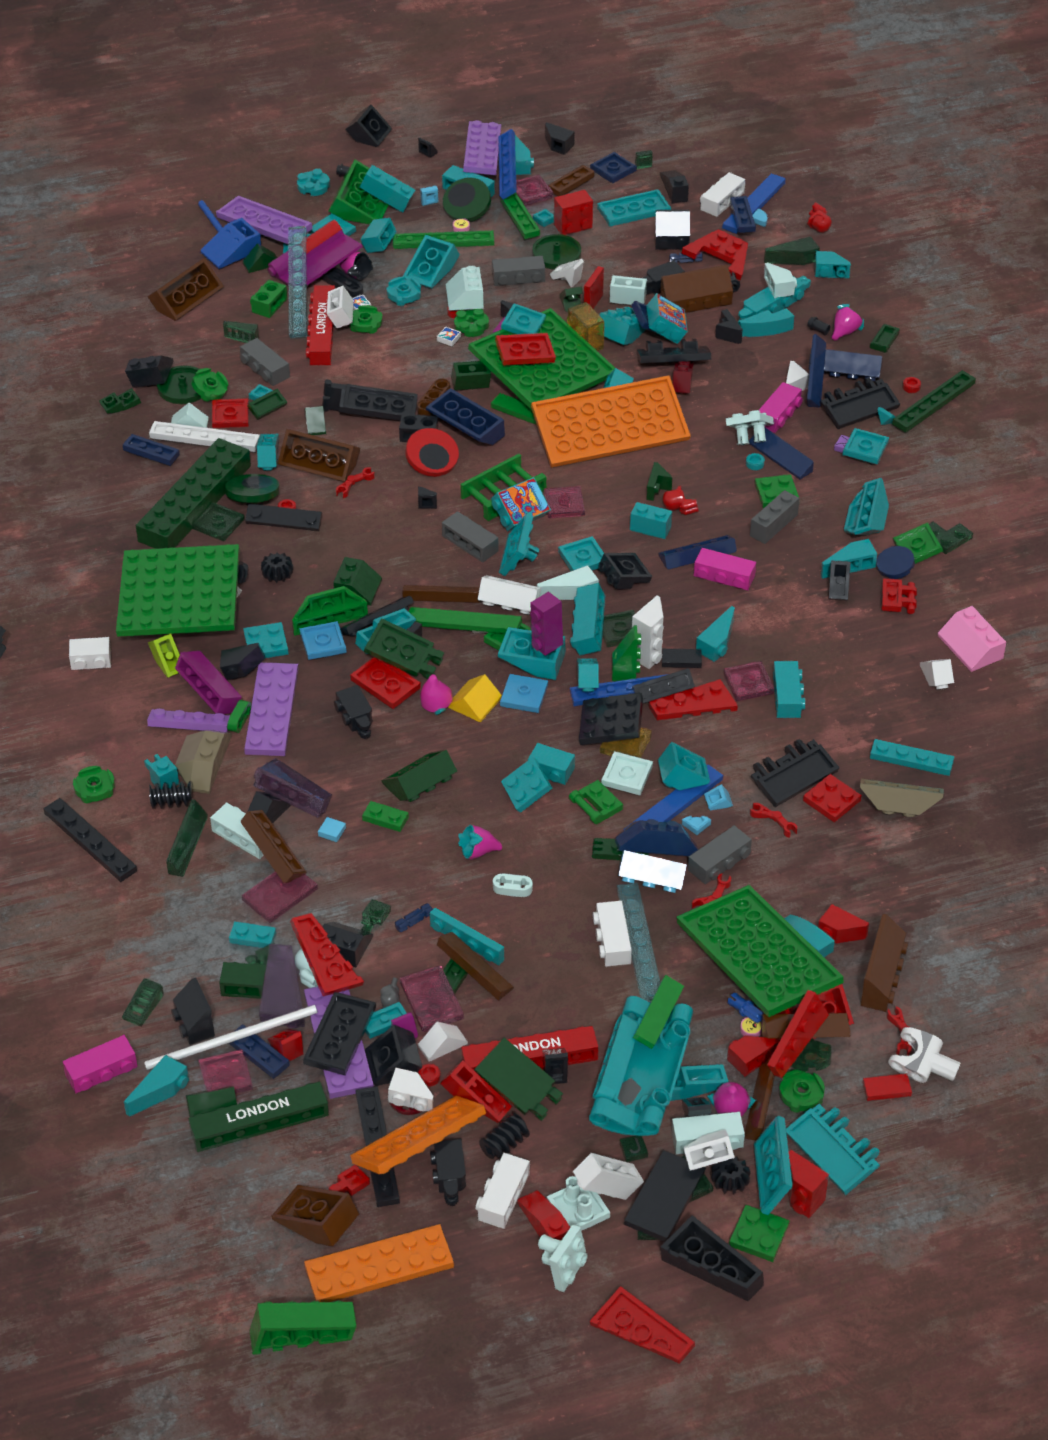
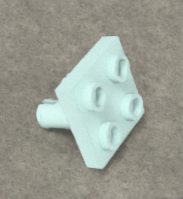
[726,410,774,445]
[547,1176,610,1231]
[538,1225,587,1292]

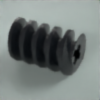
[149,781,193,809]
[479,1113,530,1160]

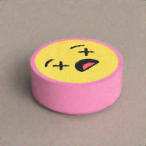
[453,219,470,232]
[740,1017,763,1037]

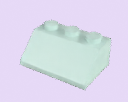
[446,266,484,310]

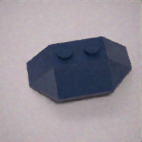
[615,819,699,856]

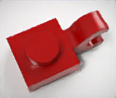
[328,1165,370,1196]

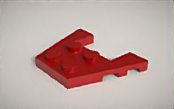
[682,229,748,280]

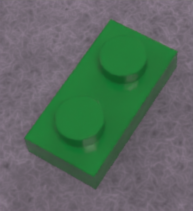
[362,801,409,832]

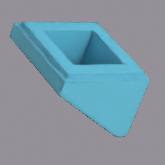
[704,784,733,810]

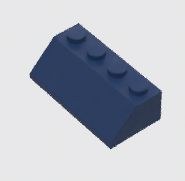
[808,347,883,382]
[426,388,505,445]

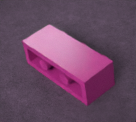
[758,382,803,433]
[694,548,756,590]
[62,1035,137,1093]

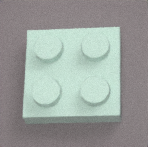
[601,751,653,795]

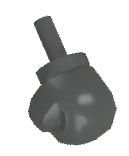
[380,978,400,1008]

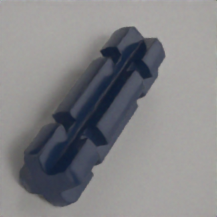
[669,252,703,263]
[395,903,433,932]

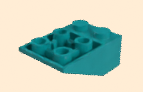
[595,307,646,345]

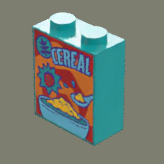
[646,293,688,344]
[491,477,551,531]

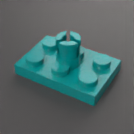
[499,513,539,576]

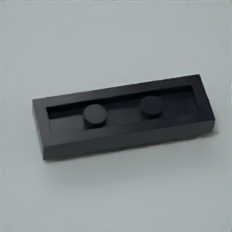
[632,668,695,703]

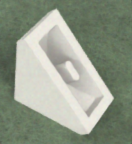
[786,361,809,391]
[418,1022,468,1062]

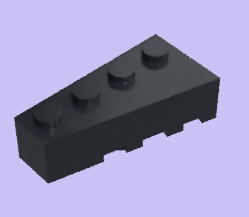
[660,1215,764,1301]

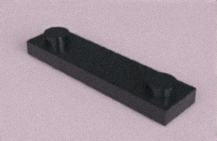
[245,504,322,531]
[340,596,414,637]

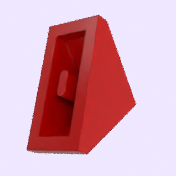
[267,1029,304,1061]

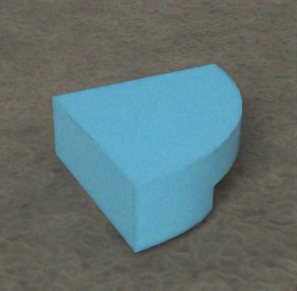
[753,208,767,227]
[682,816,711,835]

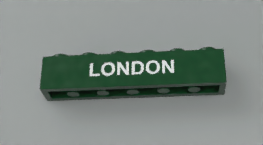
[188,1082,329,1153]

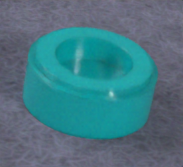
[746,453,765,470]

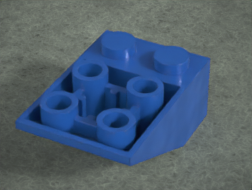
[200,218,261,269]

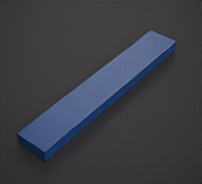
[498,129,517,199]
[722,173,786,234]
[570,674,668,706]
[623,765,723,831]

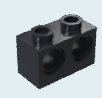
[399,414,438,442]

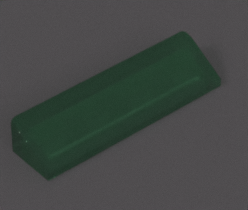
[166,799,208,877]

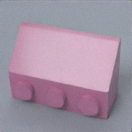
[938,606,1006,672]

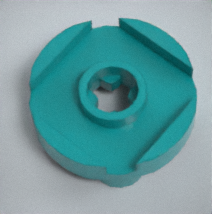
[297,169,330,196]
[387,277,421,306]

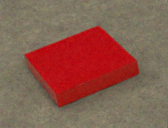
[584,266,604,315]
[212,398,249,428]

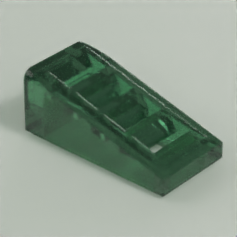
[223,321,259,343]
[122,978,164,1026]

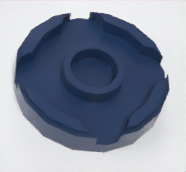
[877,546,915,579]

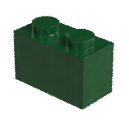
[451,361,491,390]
[219,962,268,999]

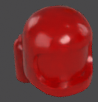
[807,202,832,233]
[663,485,699,515]

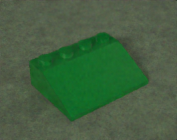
[328,160,389,224]

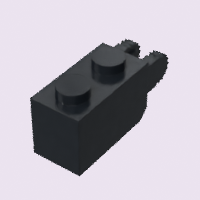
[643,260,685,295]
[334,685,373,739]
[430,1139,466,1207]

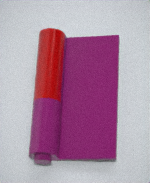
[267,220,363,291]

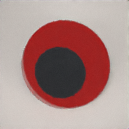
[405,428,459,477]

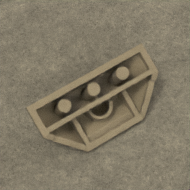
[175,730,232,794]
[860,778,944,817]

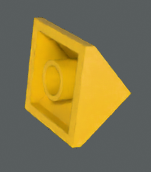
[448,674,502,723]

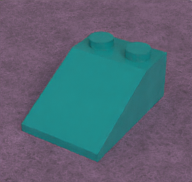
[402,235,460,289]
[498,627,566,680]

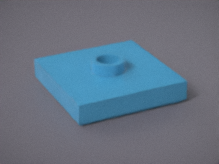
[300,621,346,660]
[500,674,548,713]

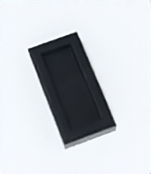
[662,648,702,668]

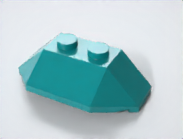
[844,478,889,535]

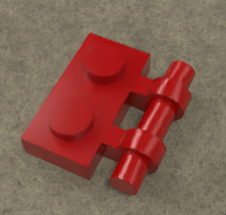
[882,578,917,614]

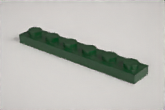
[892,370,976,433]

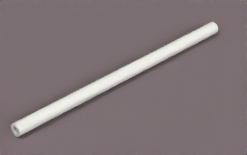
[145,1005,317,1070]

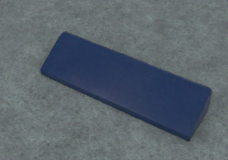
[807,334,826,408]
[749,428,814,479]
[658,535,737,569]

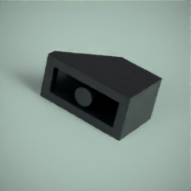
[220,643,265,680]
[247,791,292,823]

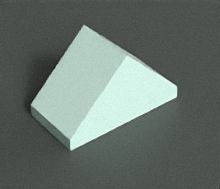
[171,403,209,428]

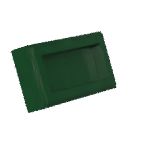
[870,324,900,353]
[247,388,287,420]

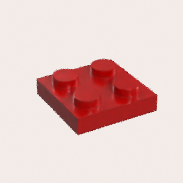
[803,774,862,822]

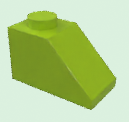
[148,634,180,678]

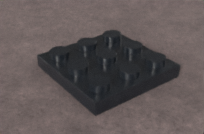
[579,692,643,745]

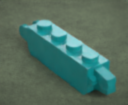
[738,275,811,324]

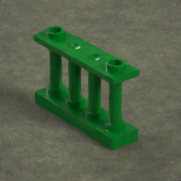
[461,454,547,521]

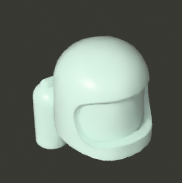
[294,949,318,988]

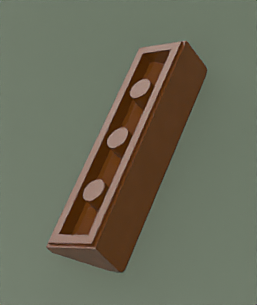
[402,585,480,603]
[240,810,307,883]
[437,932,514,1001]
[762,1013,850,1038]
[744,1059,775,1141]

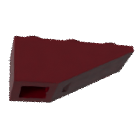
[673,361,694,393]

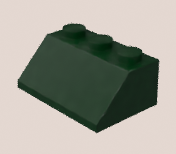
[381,749,457,802]

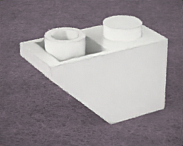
[388,1068,433,1111]

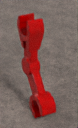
[336,467,375,498]
[750,803,797,838]
[692,873,731,909]
[887,1006,912,1056]

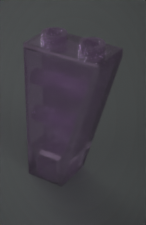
[253,758,332,818]
[259,944,305,1028]

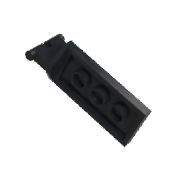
[322,379,418,421]

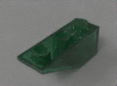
[764,236,820,265]

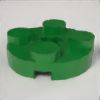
[349,305,383,334]
[454,309,489,337]
[191,368,228,401]
[73,766,115,804]
[779,1069,825,1113]

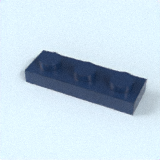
[730,196,756,233]
[123,434,180,466]
[229,1024,290,1079]

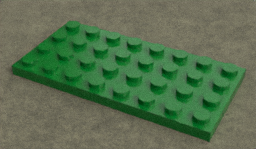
[677,885,844,1017]

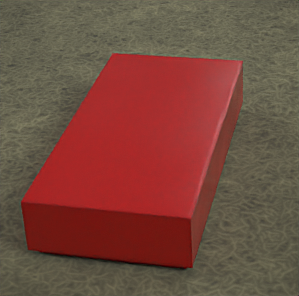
[862,1073,912,1101]

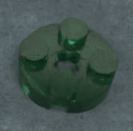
[791,1038,832,1071]

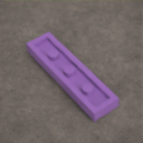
[147,709,230,732]

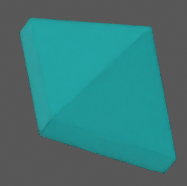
[877,407,895,425]

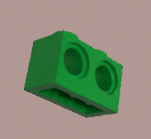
[250,280,287,318]

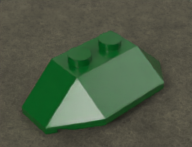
[292,586,368,636]

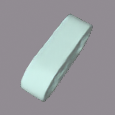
[493,874,533,897]

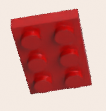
[495,333,556,365]
[350,657,421,709]

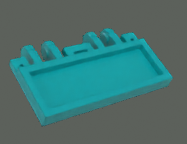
[786,1104,880,1196]

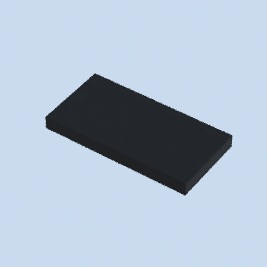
[303,992,376,1075]
[624,1150,706,1242]

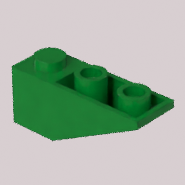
[612,625,641,681]

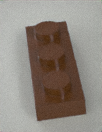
[548,165,595,196]

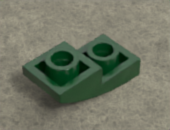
[99,388,141,413]
[186,1086,237,1118]

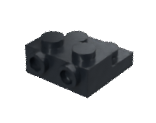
[598,553,652,589]

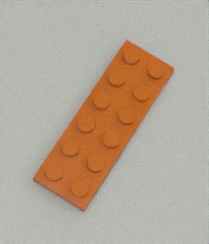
[350,1096,486,1174]
[304,1224,454,1302]

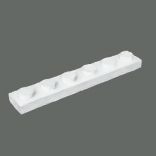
[149,421,260,452]

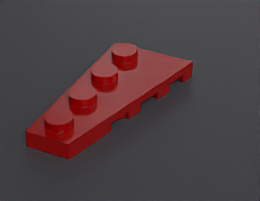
[648,679,738,720]
[290,913,364,997]
[767,990,829,1078]
[590,1286,695,1364]

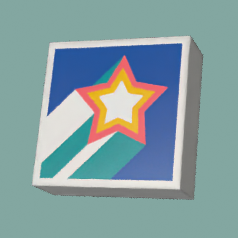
[352,295,371,311]
[437,327,461,346]

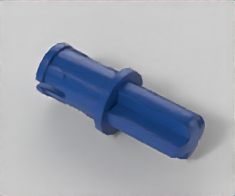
[728,993,764,1023]

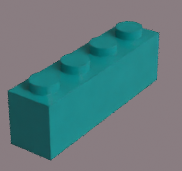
[571,583,606,655]

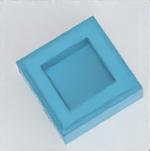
[420,186,438,206]
[318,817,346,842]

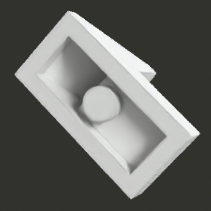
[550,259,584,287]

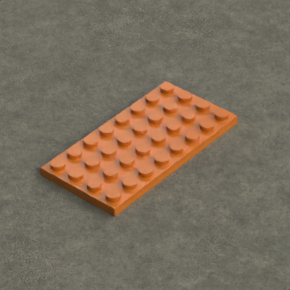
[531,376,691,468]

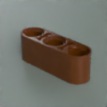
[417,378,450,416]

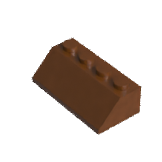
[147,258,224,321]
[661,265,733,313]
[277,429,360,482]
[861,913,909,1012]

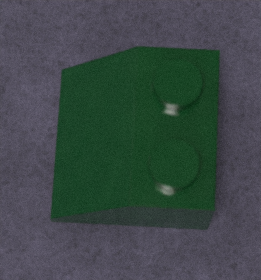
[333,557,382,606]

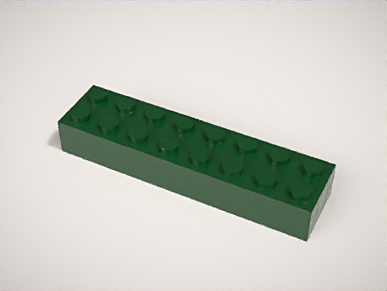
[136,438,251,549]

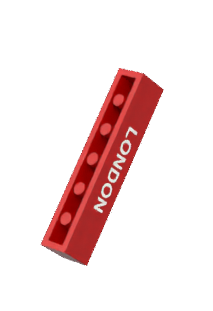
[306,285,335,365]
[462,1026,598,1070]

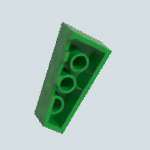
[249,1301,356,1355]

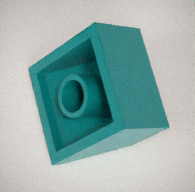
[658,742,710,790]

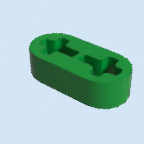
[227,700,252,733]

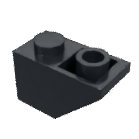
[545,122,575,155]

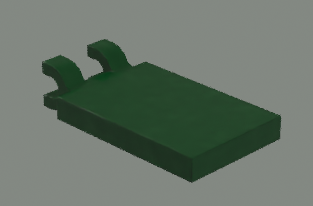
[364,618,445,680]
[474,1037,563,1122]

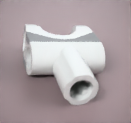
[888,1027,961,1083]

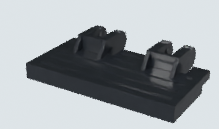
[637,338,711,363]
[820,377,900,429]
[750,739,839,807]

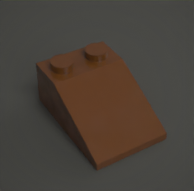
[271,1185,359,1247]

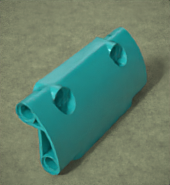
[589,996,694,1136]

